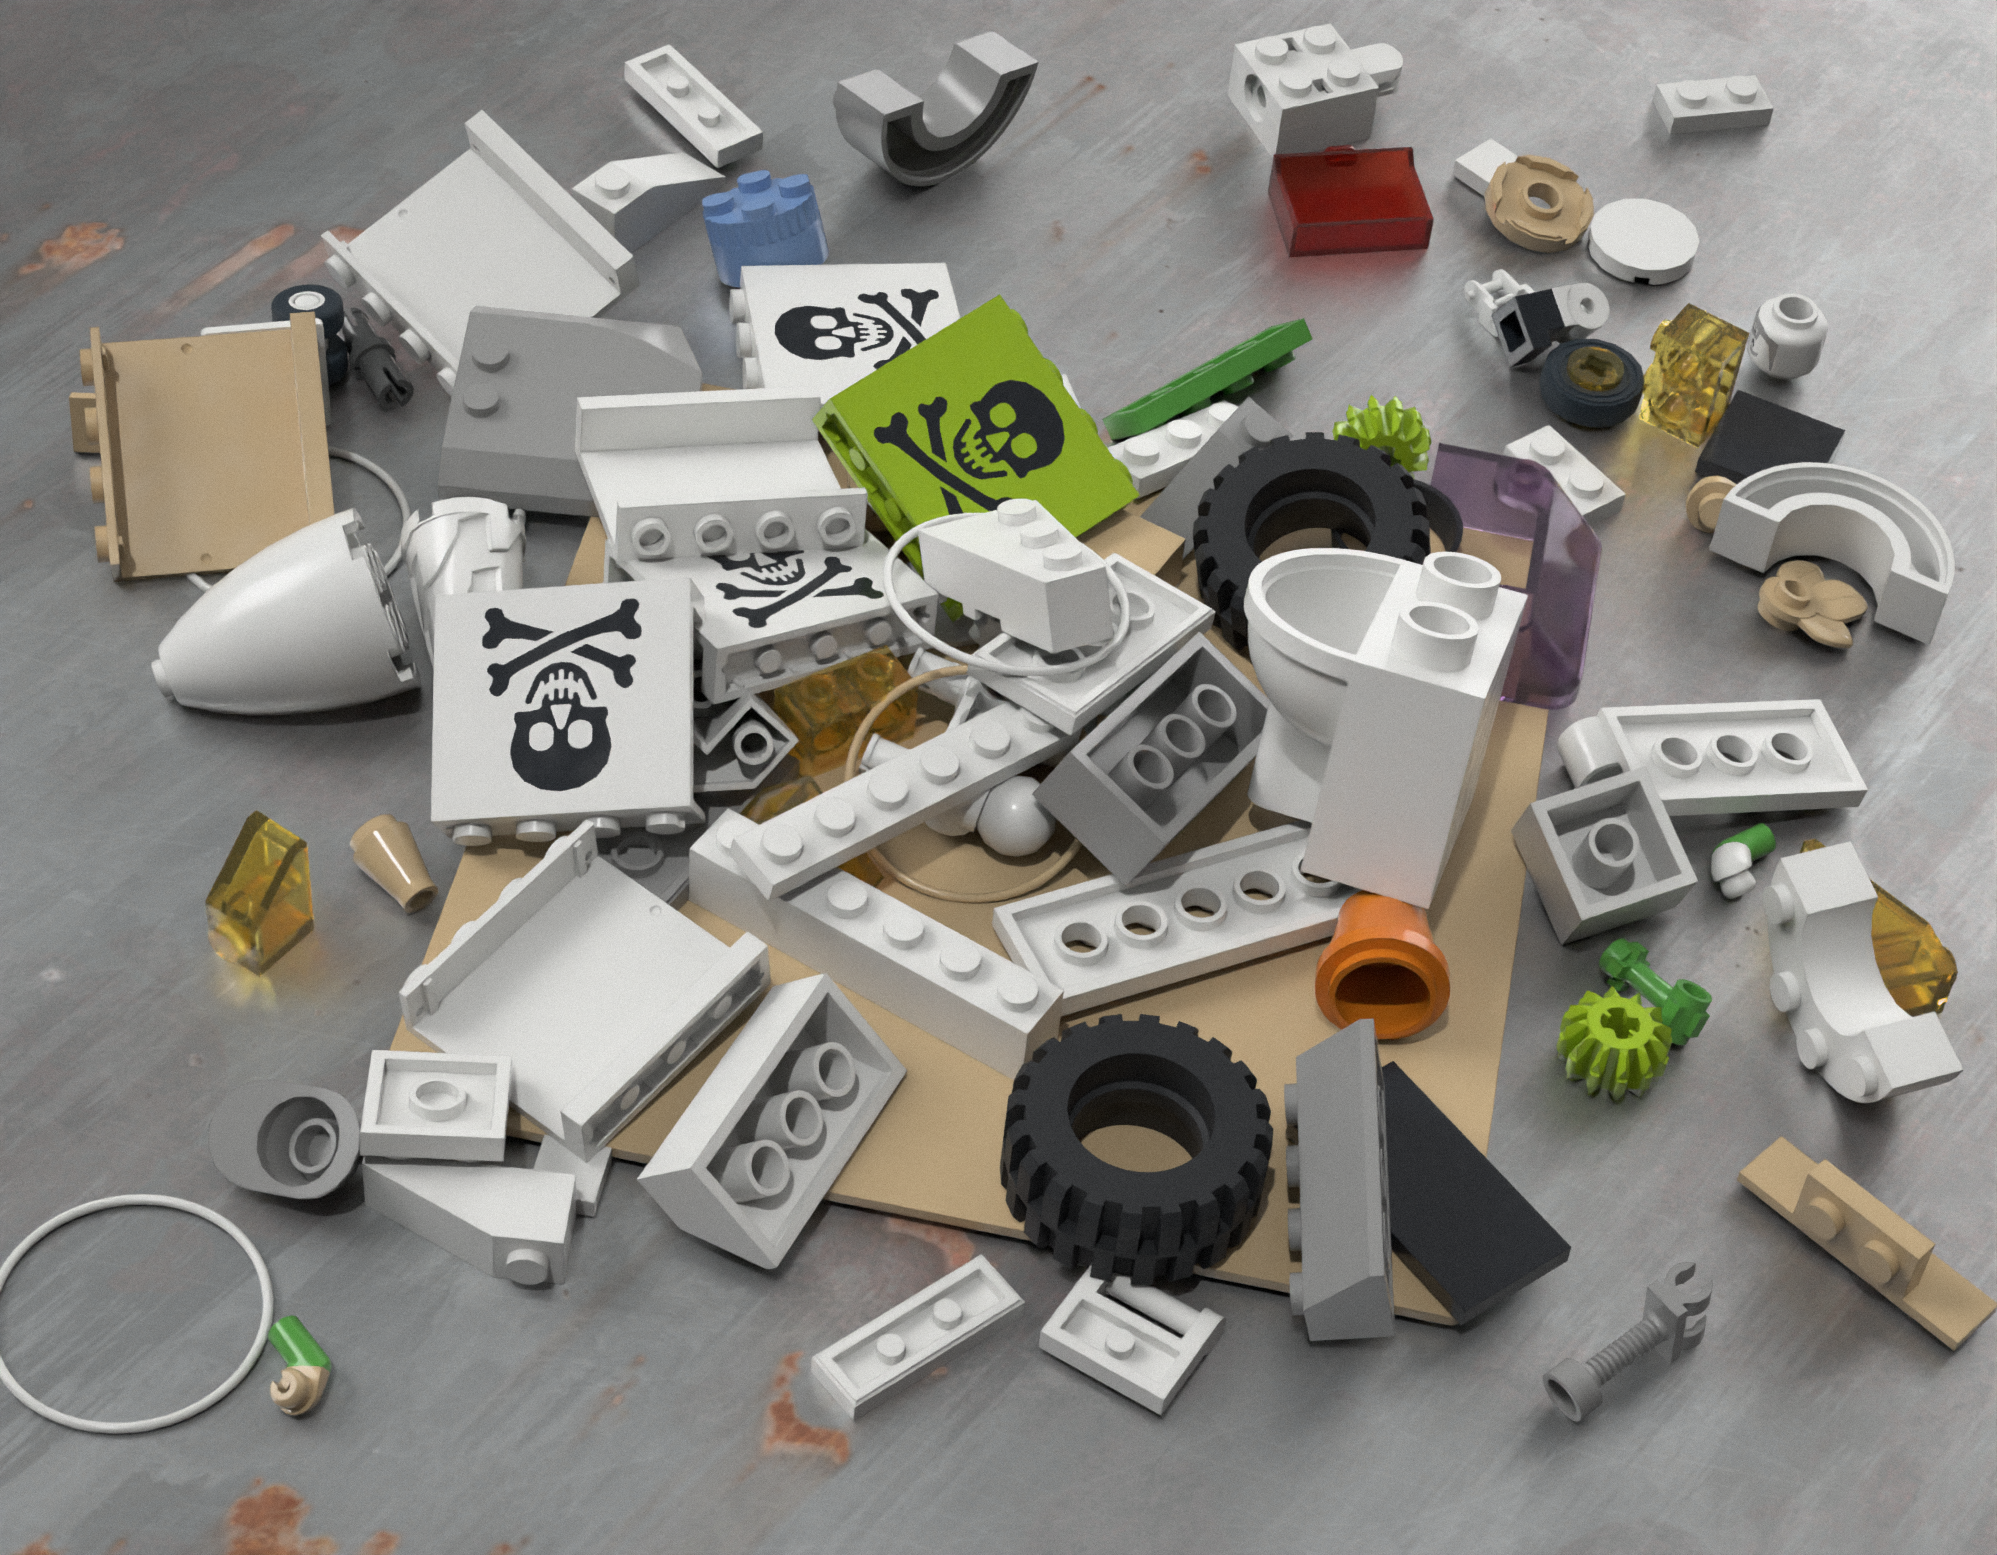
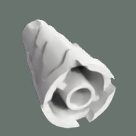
[401,497,526,669]

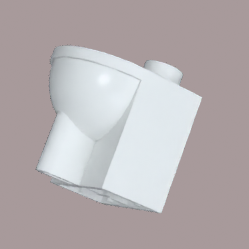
[1244,548,1528,909]

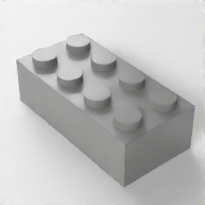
[1032,631,1270,886]

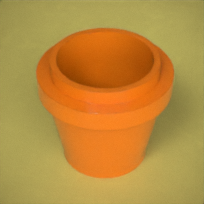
[1315,890,1450,1040]

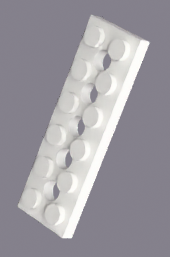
[992,820,1362,1016]

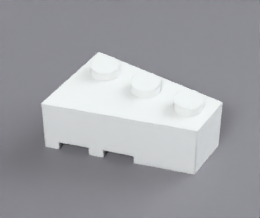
[918,499,1114,654]

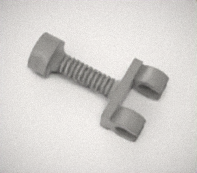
[1543,1262,1713,1422]

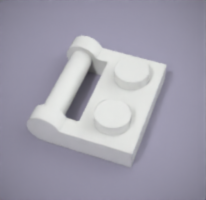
[1039,1263,1226,1415]

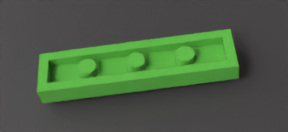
[1102,318,1313,440]

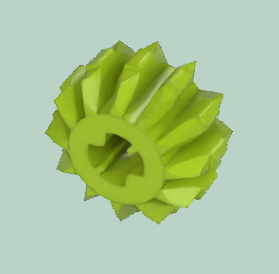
[1332,394,1432,479]
[1556,985,1672,1102]

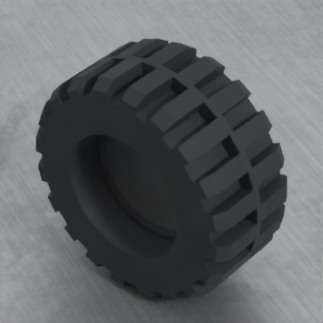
[1193,432,1431,658]
[1000,1014,1273,1285]

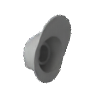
[208,1079,364,1199]

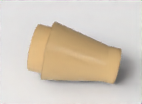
[350,814,438,913]

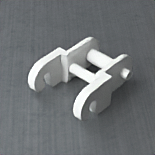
[1464,269,1535,337]

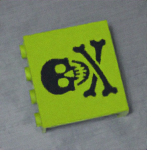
[812,294,1140,623]

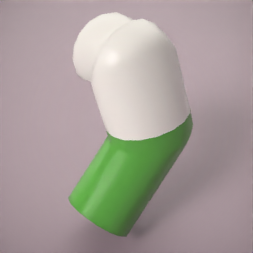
[1711,823,1776,899]

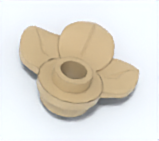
[1758,560,1868,648]

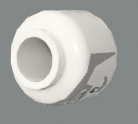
[1747,293,1828,379]

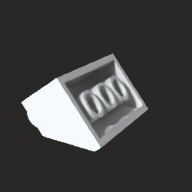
[637,973,907,1270]

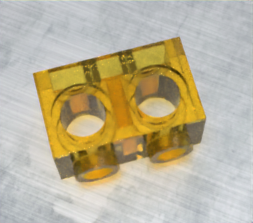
[1639,303,1749,448]
[774,645,919,781]

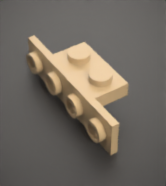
[1737,1136,1997,1351]

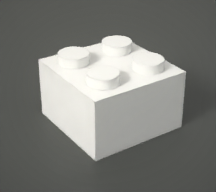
[1511,766,1698,946]

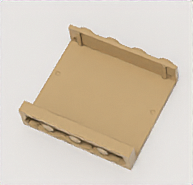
[79,312,335,582]

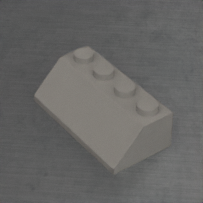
[1284,1018,1395,1341]

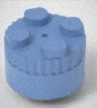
[702,170,829,288]

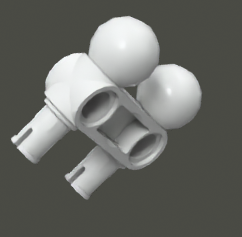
[859,647,1097,857]

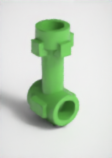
[1599,938,1712,1045]

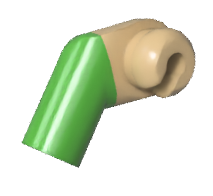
[268,1315,332,1415]

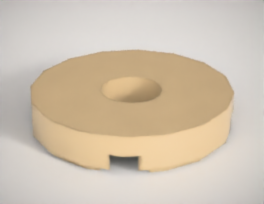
[1485,155,1594,253]

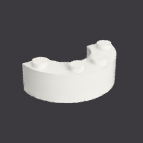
[1709,462,1955,645]
[1762,841,1964,1103]

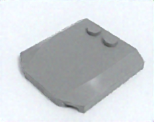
[438,306,703,517]

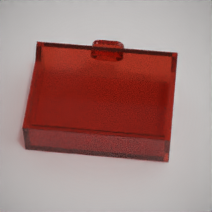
[1268,145,1434,258]

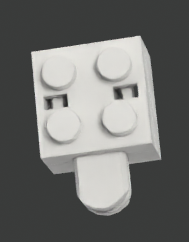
[1227,23,1403,161]

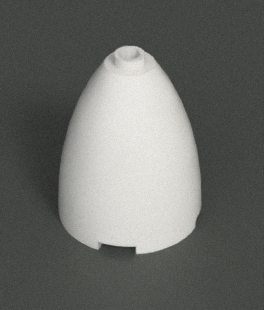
[151,508,421,716]

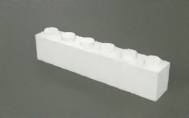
[688,808,1064,1080]

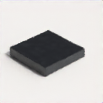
[1695,390,1845,484]

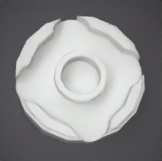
[1588,199,1700,285]

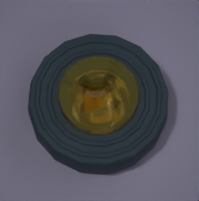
[1540,339,1645,427]

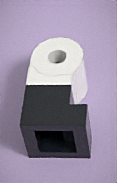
[1491,283,1610,367]

